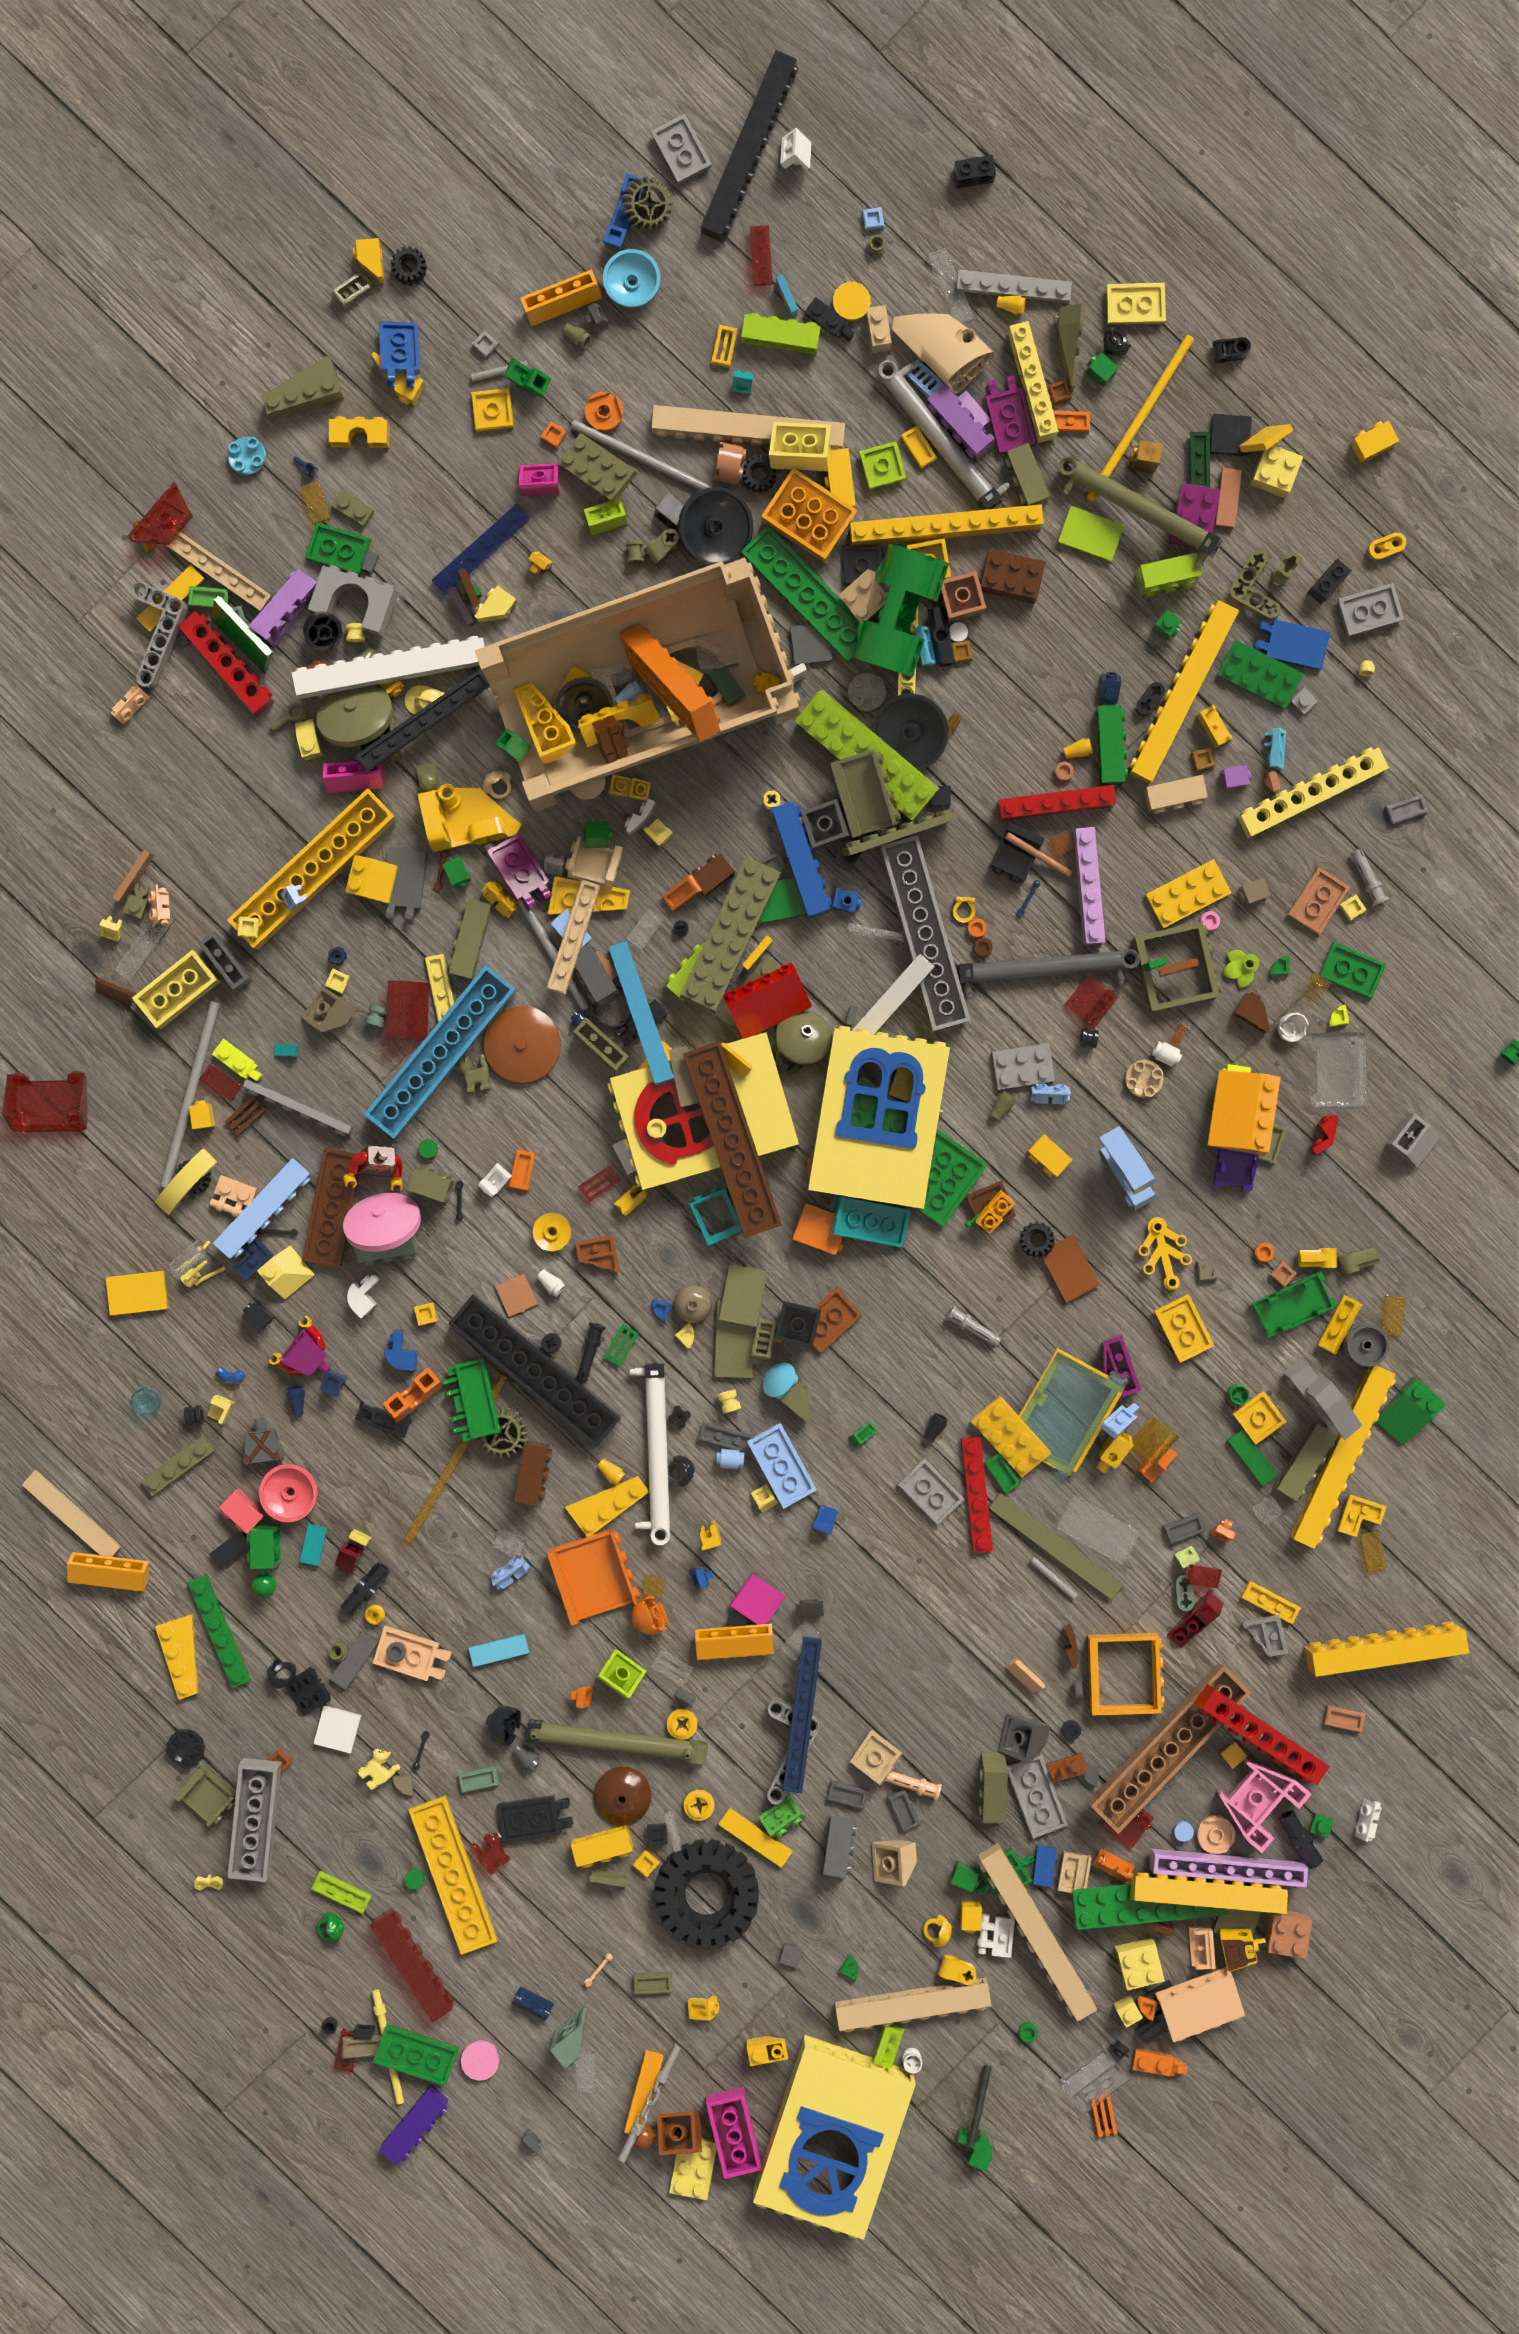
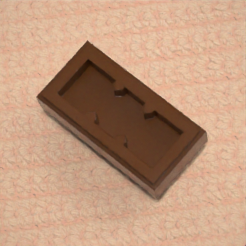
[458,568,480,608]

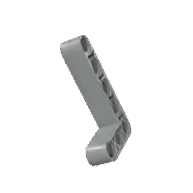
[130,582,188,688]
[767,1697,819,1804]

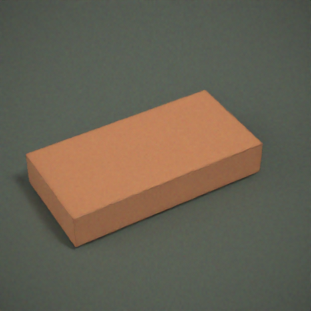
[1323,1705,1366,1733]

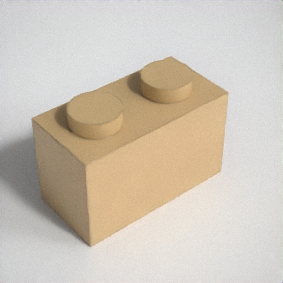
[866,305,892,353]

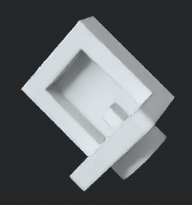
[478,1163,512,1197]

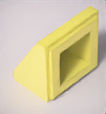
[751,1483,779,1513]

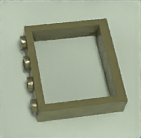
[1132,921,1221,1013]

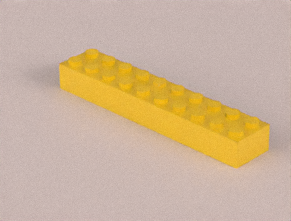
[227,788,397,950]

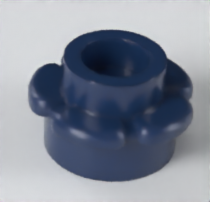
[328,947,347,966]
[571,1011,588,1027]

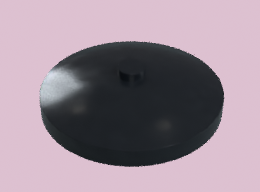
[678,487,753,566]
[872,693,949,771]

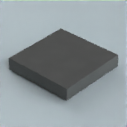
[790,624,833,666]

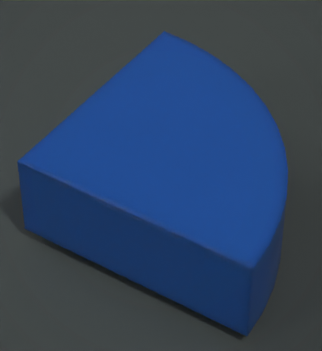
[652,1298,671,1322]

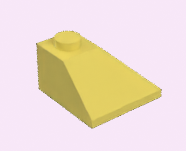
[257,1245,315,1299]

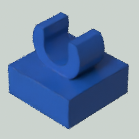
[690,1567,714,1589]

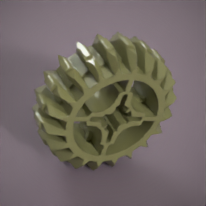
[621,176,673,232]
[477,1407,528,1459]

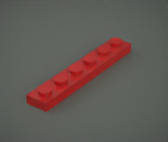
[961,1436,993,1553]

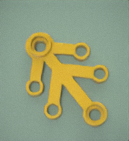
[1138,1217,1192,1290]

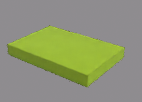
[1057,506,1125,562]

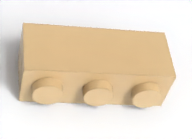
[1144,775,1208,814]

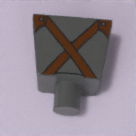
[244,1418,284,1464]

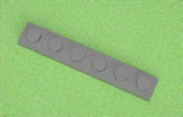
[956,269,1072,303]
[243,1079,354,1136]

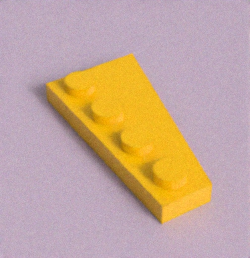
[548,877,630,915]
[565,1476,649,1536]
[155,1614,198,1700]

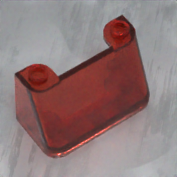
[2,1071,88,1133]

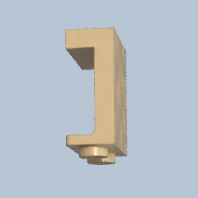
[565,836,623,889]

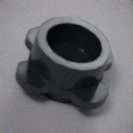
[668,1406,691,1428]
[1110,2040,1130,2058]

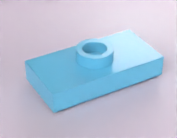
[915,626,937,666]

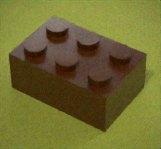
[980,549,1046,604]
[514,1440,553,1505]

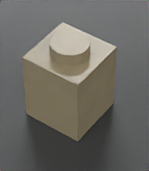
[1238,878,1271,906]

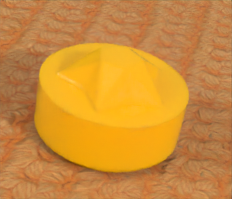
[365,1604,385,1625]

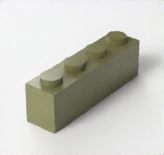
[447,899,493,980]
[1273,1422,1337,1501]

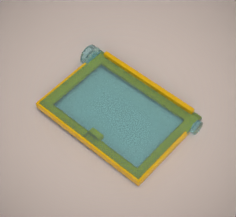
[1018,1348,1128,1479]

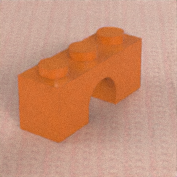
[383,1368,442,1424]

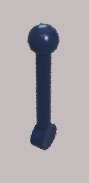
[1017,880,1041,917]

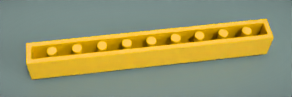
[849,504,1044,546]
[1129,600,1239,784]
[1290,1365,1395,1549]

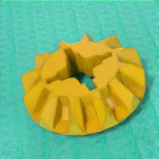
[667,1708,697,1740]
[684,1789,714,1821]

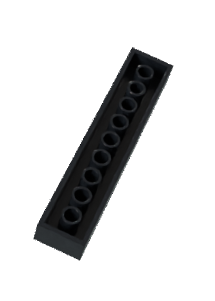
[448,1294,622,1448]

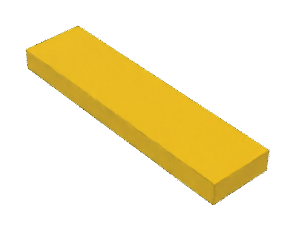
[136,565,205,633]
[718,1807,792,1868]

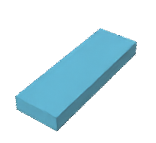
[469,1633,530,1667]

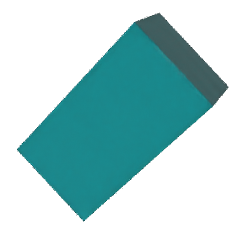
[274,1044,299,1057]

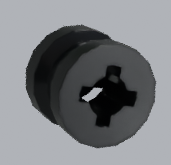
[1080,1028,1099,1049]
[541,1333,562,1353]
[184,1405,204,1426]

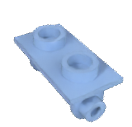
[1031,1083,1071,1105]
[490,1554,531,1590]

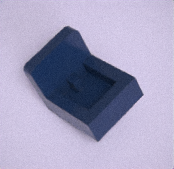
[1098,672,1121,704]

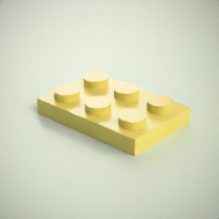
[1106,283,1166,325]
[669,2134,717,2200]

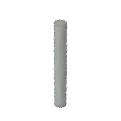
[471,361,528,382]
[1029,1556,1077,1600]

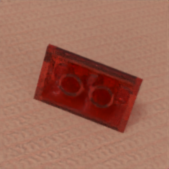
[387,980,429,1040]

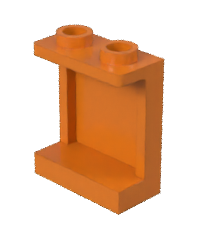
[792,1203,844,1255]

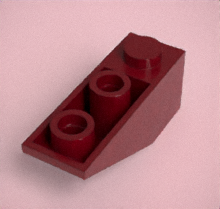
[1167,1591,1223,1648]

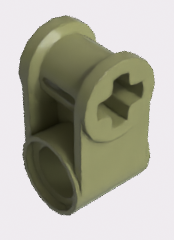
[644,529,680,565]

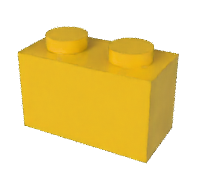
[1350,421,1399,464]
[1027,1134,1072,1177]

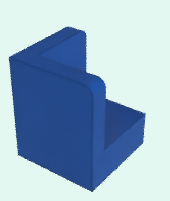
[813,1504,838,1534]

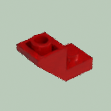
[1309,1114,1339,1155]

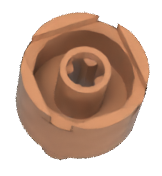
[712,442,746,485]

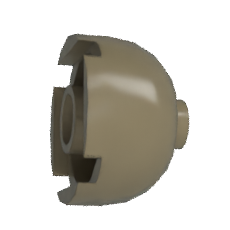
[674,1285,712,1323]

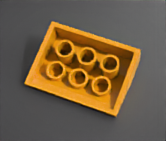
[761,468,857,563]
[1207,1070,1281,1156]

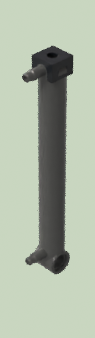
[958,949,1140,999]

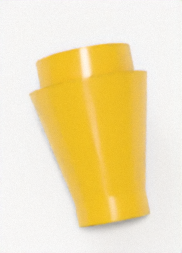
[996,295,1026,315]
[1064,738,1093,759]
[597,1459,626,1486]

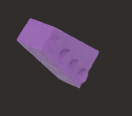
[927,384,995,462]
[249,569,317,648]

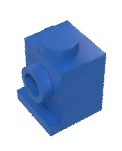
[832,888,862,913]

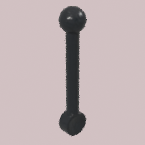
[456,1181,464,1221]
[257,1228,298,1237]
[412,1731,430,1770]

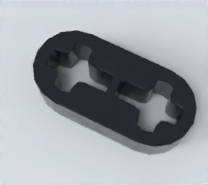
[1135,682,1165,716]

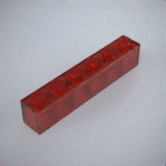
[370,1908,454,2023]

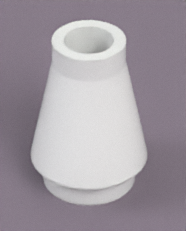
[537,1270,565,1297]

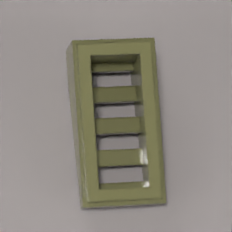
[332,270,374,312]
[750,1318,777,1362]

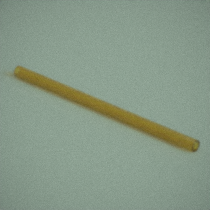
[403,1373,509,1543]

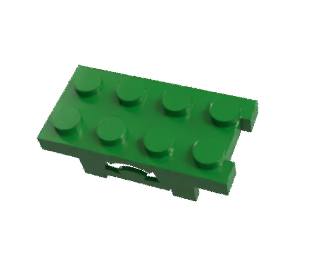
[1251,1271,1338,1338]

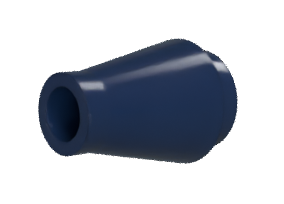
[286,1386,305,1415]

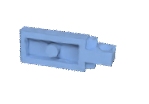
[1100,1403,1140,1439]

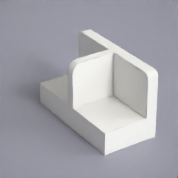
[780,128,811,170]

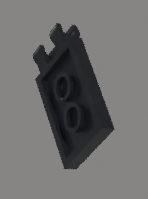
[497,1795,574,1843]

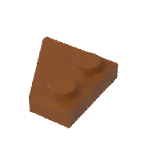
[575,1235,620,1272]

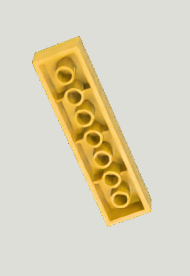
[1304,1622,1469,1677]

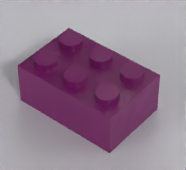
[1169,483,1221,547]

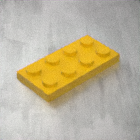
[1145,859,1231,929]
[971,1396,1051,1477]

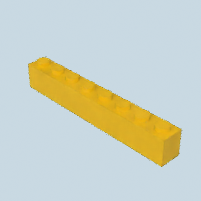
[1130,1872,1288,1914]

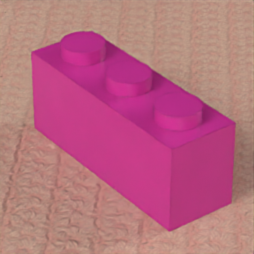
[323,760,385,793]

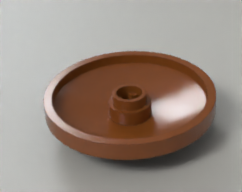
[484,1006,561,1083]

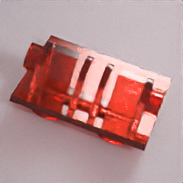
[1064,975,1118,1028]
[1101,1809,1154,1848]

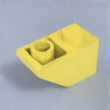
[475,585,518,622]

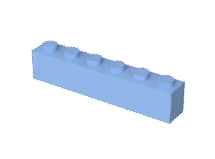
[213,1158,310,1259]

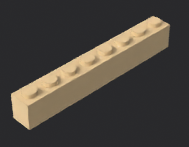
[835,1977,991,2032]

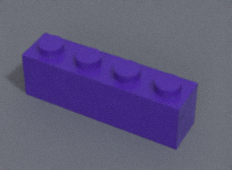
[379,2085,448,2165]

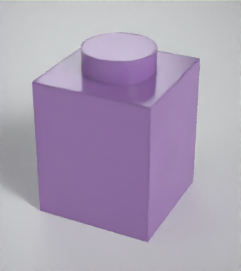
[1221,765,1252,790]

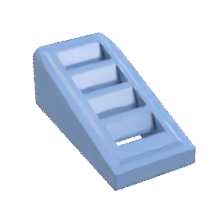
[906,359,944,399]

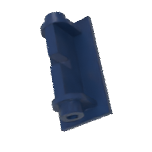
[511,1986,554,2021]

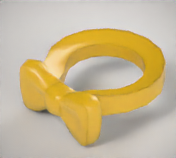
[953,897,976,923]

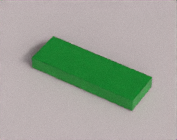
[1227,1429,1278,1486]

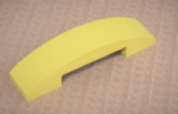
[155,1149,217,1215]

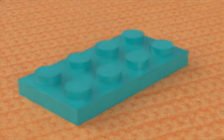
[831,1196,911,1248]

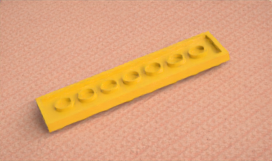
[409,1795,498,1955]

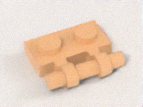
[209,1175,258,1218]

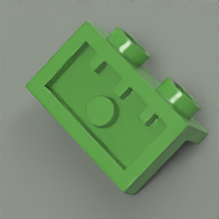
[759,1795,806,1839]

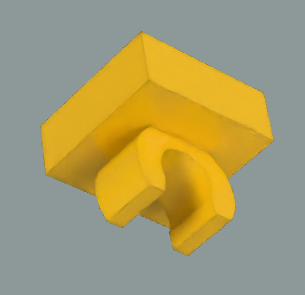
[529,551,553,574]

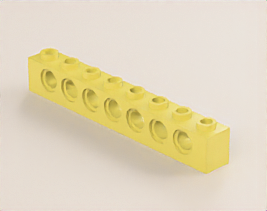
[1238,747,1389,838]

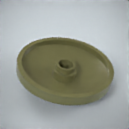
[316,685,393,747]

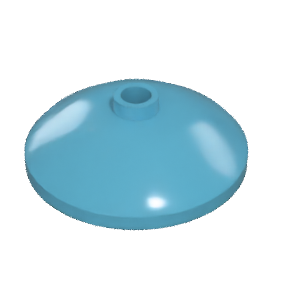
[603,249,661,308]

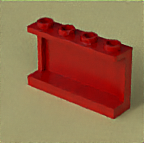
[723,963,812,1039]

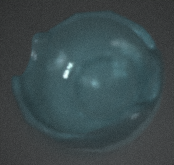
[130,1386,162,1416]

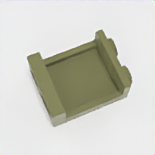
[174,1764,236,1827]

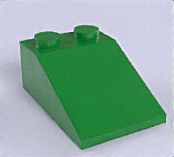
[1377,1377,1446,1445]

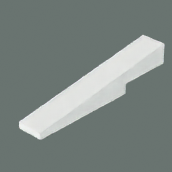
[852,954,935,1035]

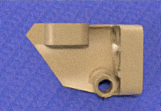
[892,313,994,394]

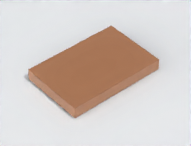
[1286,867,1351,936]

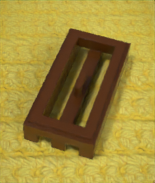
[225,1096,267,1136]

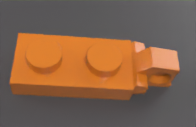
[1132,2048,1187,2076]

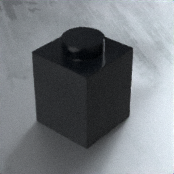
[242,1302,275,1332]

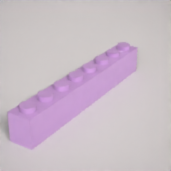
[1149,1849,1308,1887]

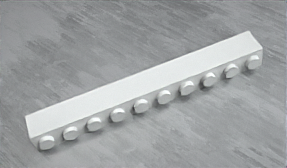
[291,636,484,699]

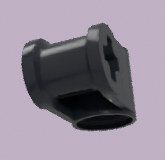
[1212,337,1251,363]

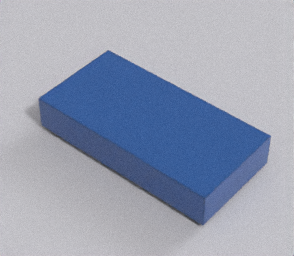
[1032,1845,1057,1887]

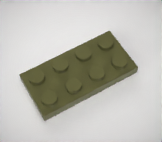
[557,433,638,504]

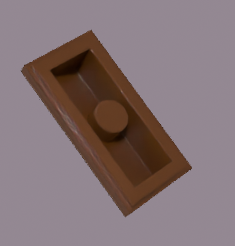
[95,978,136,1007]

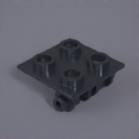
[286,1666,331,1716]

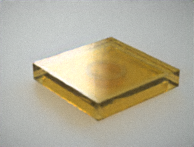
[1132,1415,1179,1466]

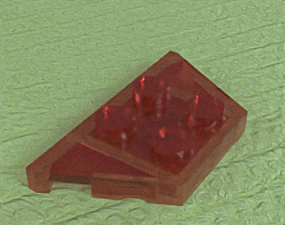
[127,482,193,545]

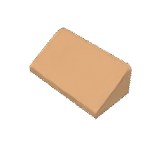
[1006,1657,1045,1693]

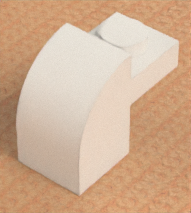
[347,1274,380,1318]

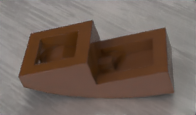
[1063,1624,1078,1668]

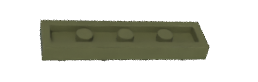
[141,1435,215,1496]

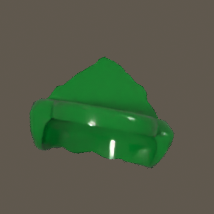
[316,1912,344,1944]

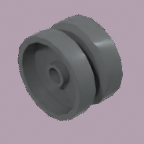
[1341,1323,1390,1367]

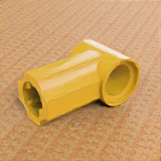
[1298,1248,1337,1268]

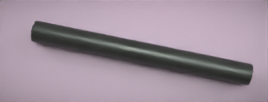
[967,2065,992,2146]

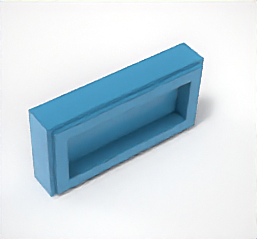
[776,275,798,319]

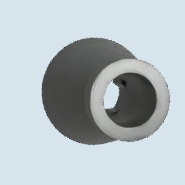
[512,1744,541,1772]

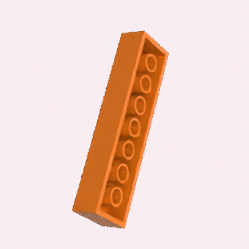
[619,623,721,742]

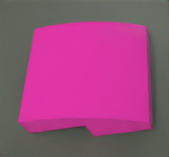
[730,1573,785,1625]

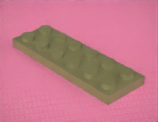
[840,809,958,856]

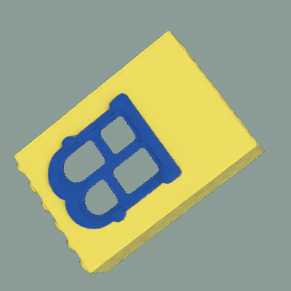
[808,1026,950,1209]

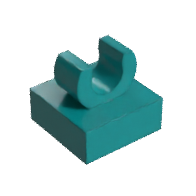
[732,370,753,395]

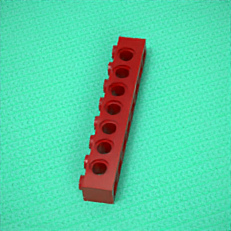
[1194,1684,1330,1785]

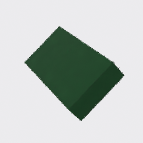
[708,663,745,706]

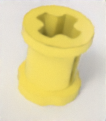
[763,791,780,810]

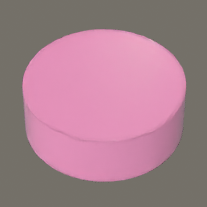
[1200,911,1220,931]

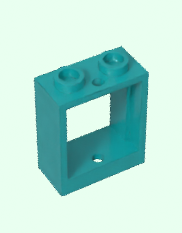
[690,1186,742,1246]

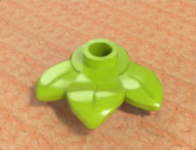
[1223,950,1260,988]

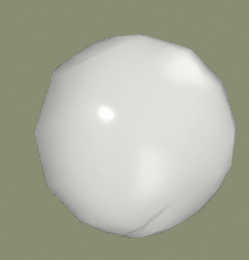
[1278,1013,1308,1042]

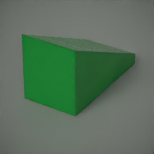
[848,1421,878,1447]

